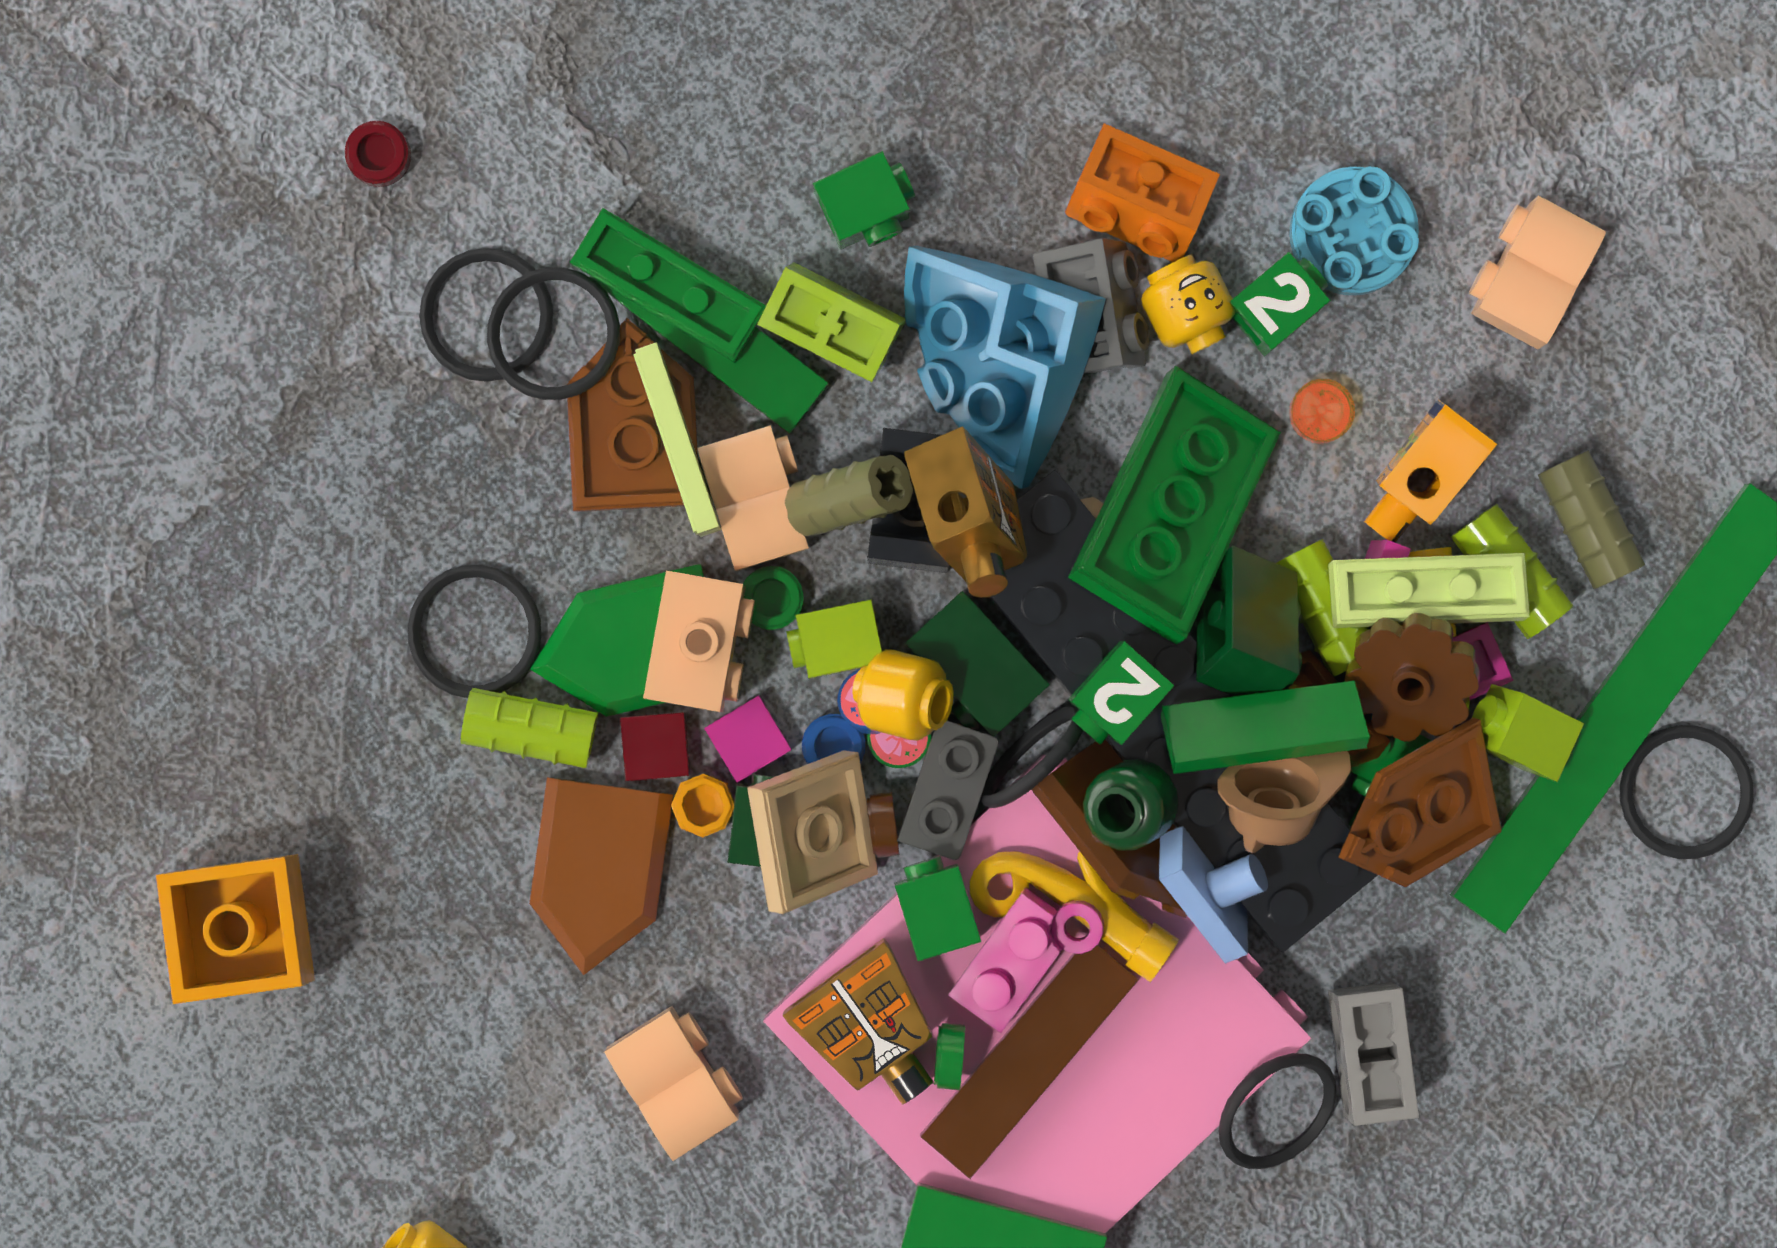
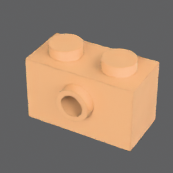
[643,570,755,712]

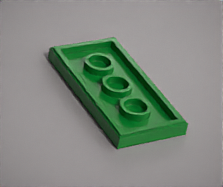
[1068,366,1281,645]

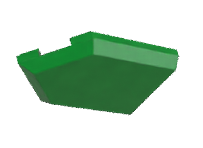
[530,564,704,717]

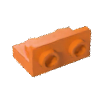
[1065,123,1220,262]

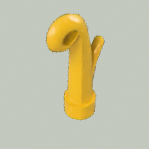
[970,851,1179,982]

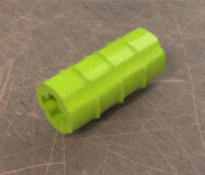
[1451,503,1573,639]
[1276,539,1370,677]
[460,688,598,768]

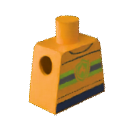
[1364,399,1497,543]

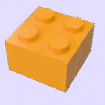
[156,854,315,1004]

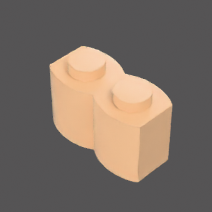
[1469,195,1606,349]
[697,425,809,571]
[604,1006,743,1161]

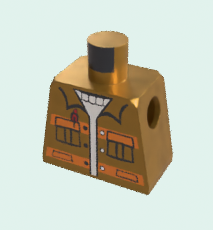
[904,426,1027,597]
[782,938,934,1105]

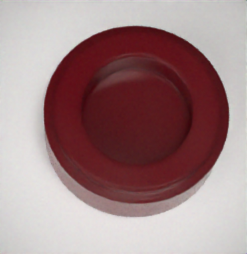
[345,121,411,187]

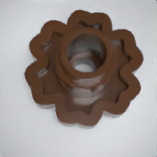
[1345,613,1480,742]

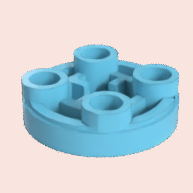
[1289,166,1419,295]

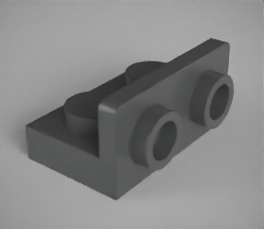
[1033,238,1149,375]
[897,721,998,860]

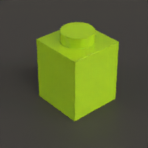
[786,600,882,679]
[1472,684,1584,782]

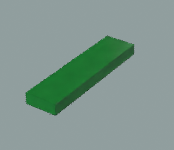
[590,276,829,435]

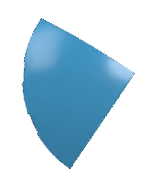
[904,246,1106,489]

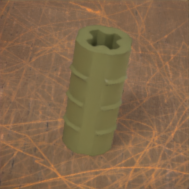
[1538,450,1645,589]
[785,455,913,536]

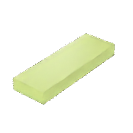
[633,342,722,537]
[1328,553,1530,628]

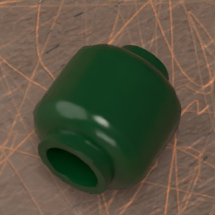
[1083,759,1179,850]

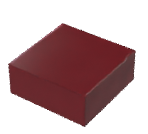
[620,712,690,781]

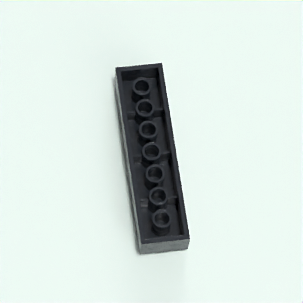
[989,469,1378,953]

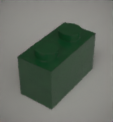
[1196,546,1302,696]
[905,591,1049,737]

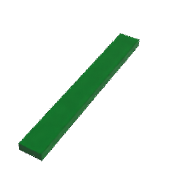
[1450,483,1777,934]

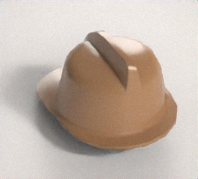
[1217,751,1351,853]

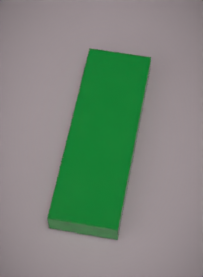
[570,208,766,363]
[1161,681,1370,774]
[901,1182,1107,1248]

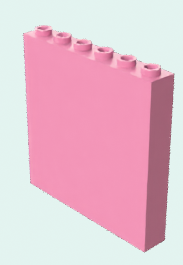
[763,755,1311,1233]

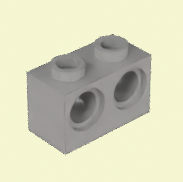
[1328,982,1419,1126]

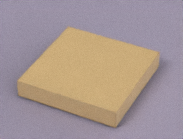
[747,750,878,914]

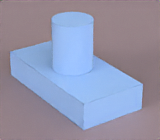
[1159,826,1268,964]

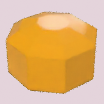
[671,773,735,838]

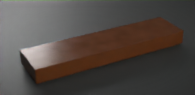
[920,945,1138,1179]

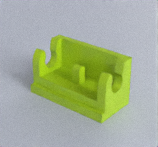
[757,262,906,382]

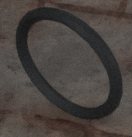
[419,248,553,382]
[487,267,620,400]
[407,564,542,698]
[981,706,1083,808]
[1620,725,1754,859]
[1218,1053,1337,1169]

